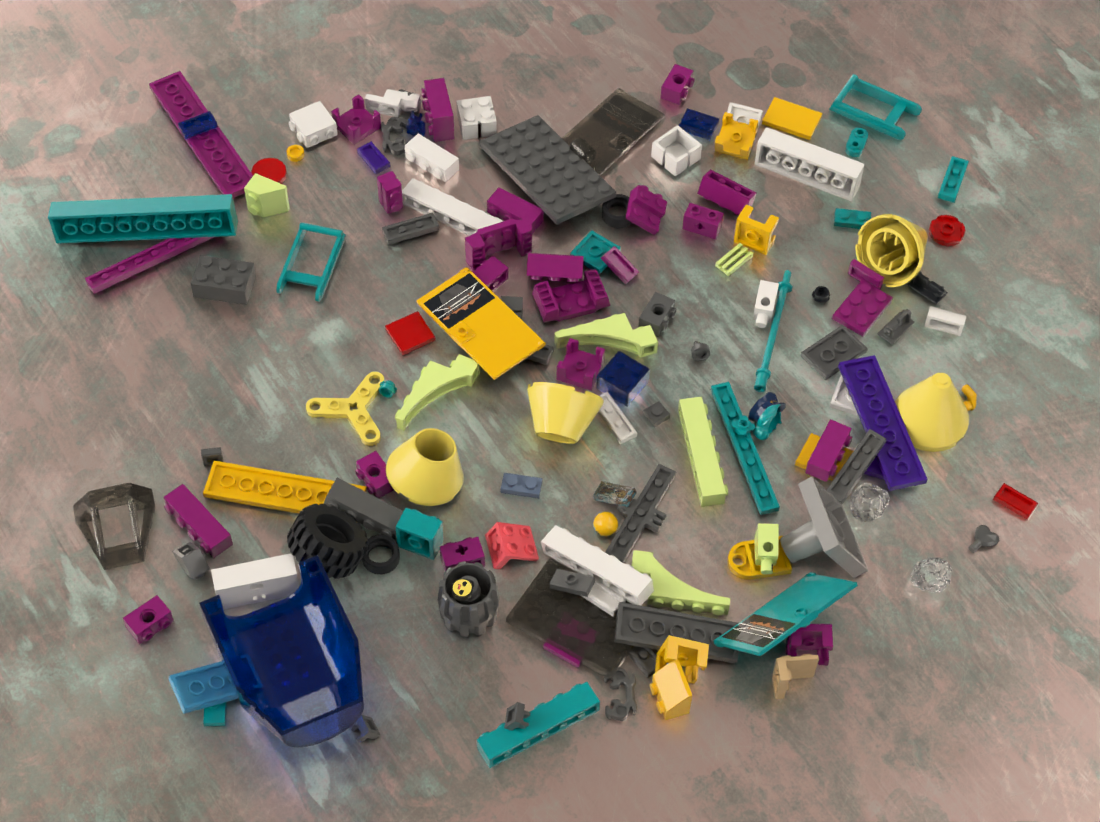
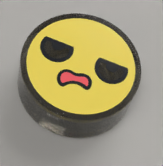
[452,579,473,601]

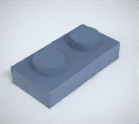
[500,473,542,499]

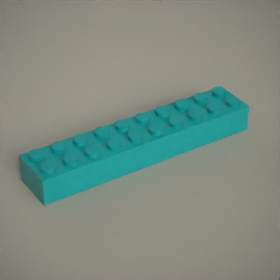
[48,194,238,243]

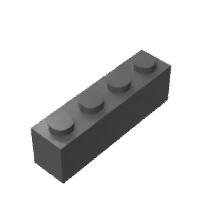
[324,477,403,540]

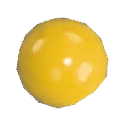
[593,512,618,537]

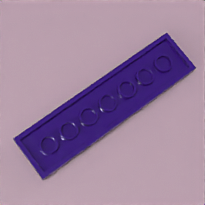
[838,355,928,491]

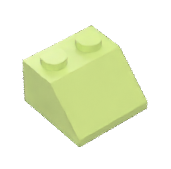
[244,173,290,218]

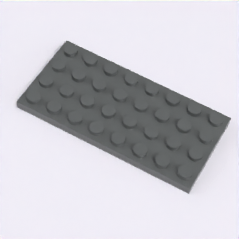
[480,115,616,225]

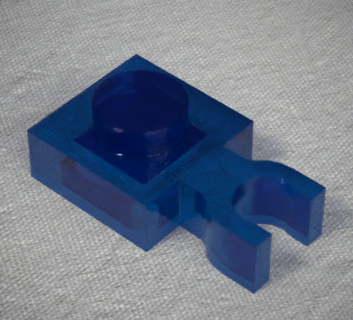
[407,111,426,137]

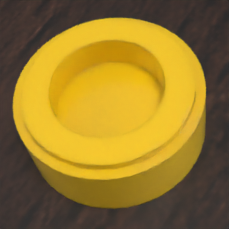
[286,145,305,162]

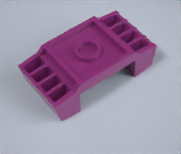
[465,218,532,270]
[532,270,610,322]

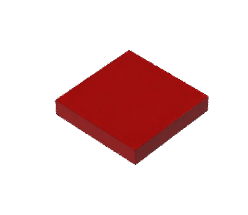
[385,311,436,356]

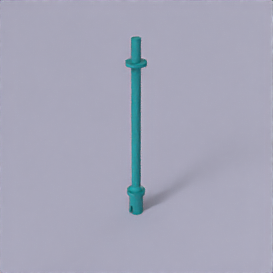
[754,270,793,392]

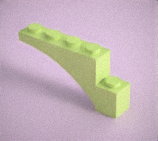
[554,313,658,358]
[395,354,480,431]
[631,550,730,615]

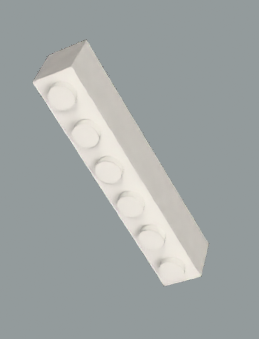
[402,178,503,236]
[541,525,654,606]

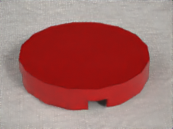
[251,158,287,184]
[929,215,966,246]

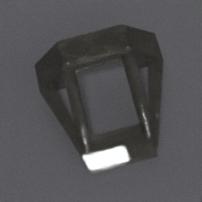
[73,483,155,570]

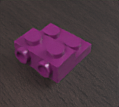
[625,185,667,235]

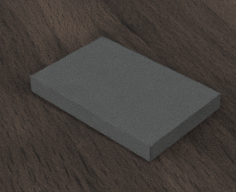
[801,325,868,380]

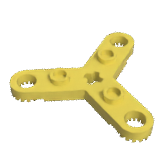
[306,372,384,446]

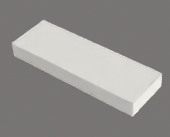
[598,392,637,445]

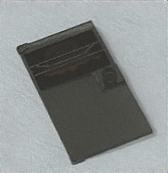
[562,88,665,175]

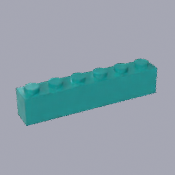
[477,682,600,769]

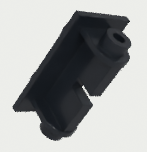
[907,271,948,304]

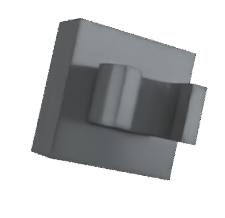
[504,702,530,731]
[351,714,380,742]

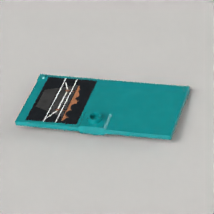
[713,572,858,656]

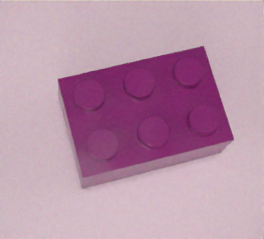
[421,78,455,142]
[527,253,584,282]

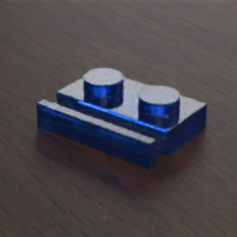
[678,108,719,140]

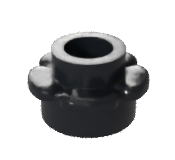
[812,286,830,303]

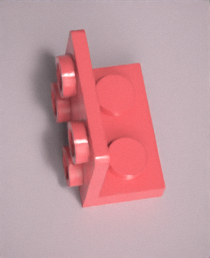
[485,522,539,569]

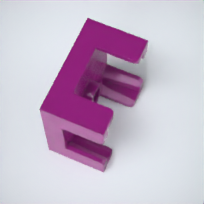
[331,94,381,145]
[556,338,605,391]
[786,624,833,666]

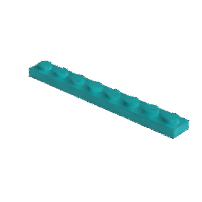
[710,382,780,516]

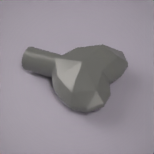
[968,525,1000,553]

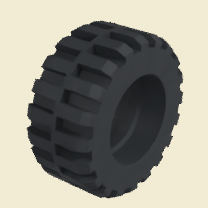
[287,504,369,579]

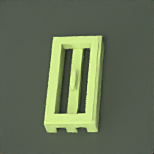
[715,243,754,276]

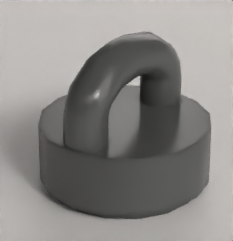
[691,341,710,361]

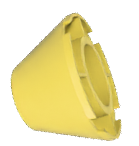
[527,382,604,444]
[386,428,463,506]

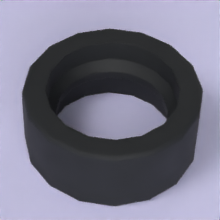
[602,194,632,228]
[362,534,400,575]

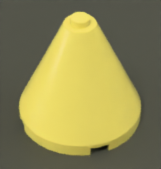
[855,214,928,287]
[895,373,969,452]

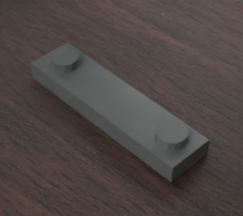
[827,429,887,504]

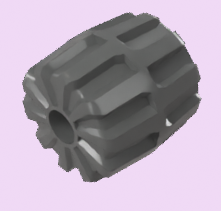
[438,561,500,637]

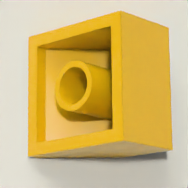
[650,659,692,720]

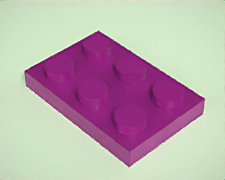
[832,280,893,337]

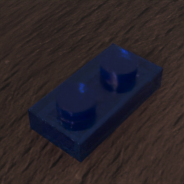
[178,111,218,139]

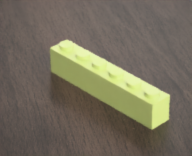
[678,397,728,507]

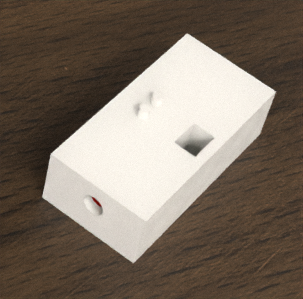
[211,553,301,610]

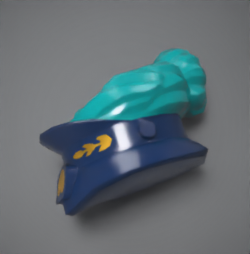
[748,392,786,440]

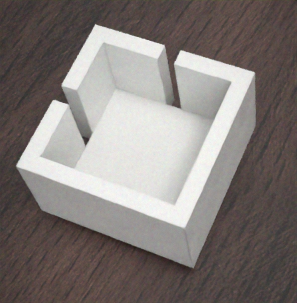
[456,96,497,140]
[651,125,702,176]

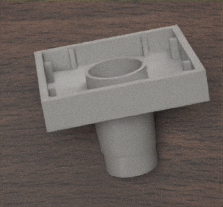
[780,477,868,578]

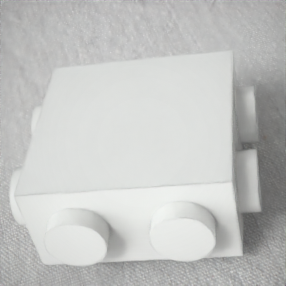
[288,101,338,148]

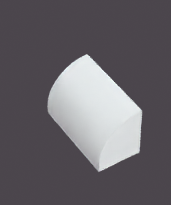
[924,306,966,336]

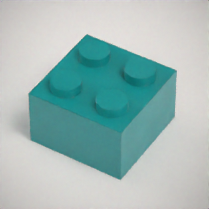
[395,508,444,560]

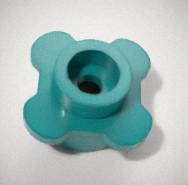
[732,415,755,436]

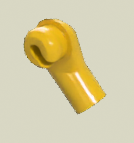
[961,384,977,411]

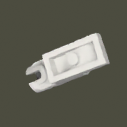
[365,89,422,117]

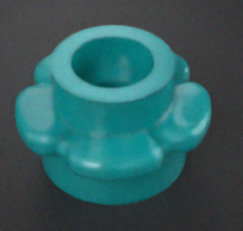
[379,380,397,398]

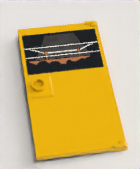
[416,267,546,380]

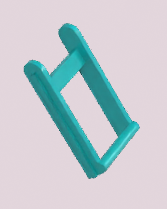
[829,74,922,140]
[276,222,346,302]

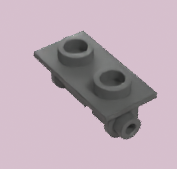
[877,309,915,344]

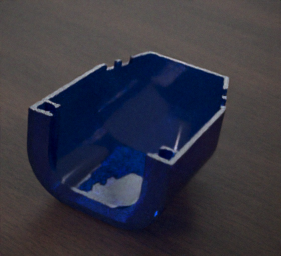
[199,555,364,748]

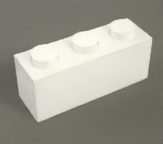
[405,133,459,182]

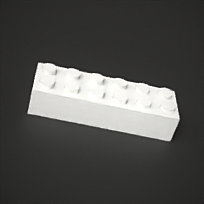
[754,127,865,202]

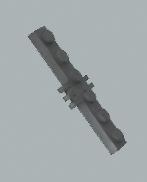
[605,464,676,563]

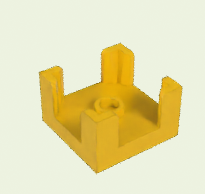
[715,112,758,160]
[734,205,779,255]
[655,635,709,684]

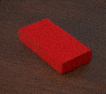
[993,483,1038,520]

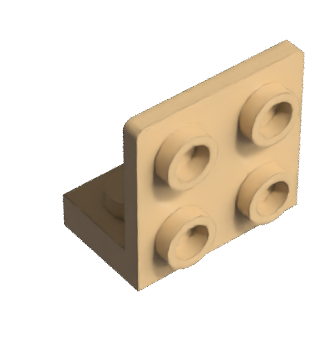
[772,654,819,699]

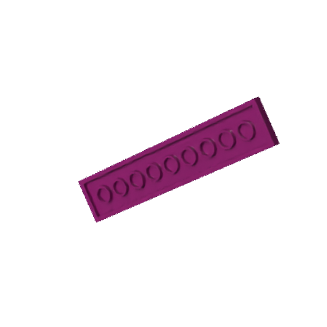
[149,71,253,198]

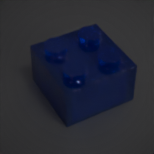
[596,351,650,407]

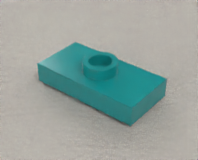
[203,702,227,727]

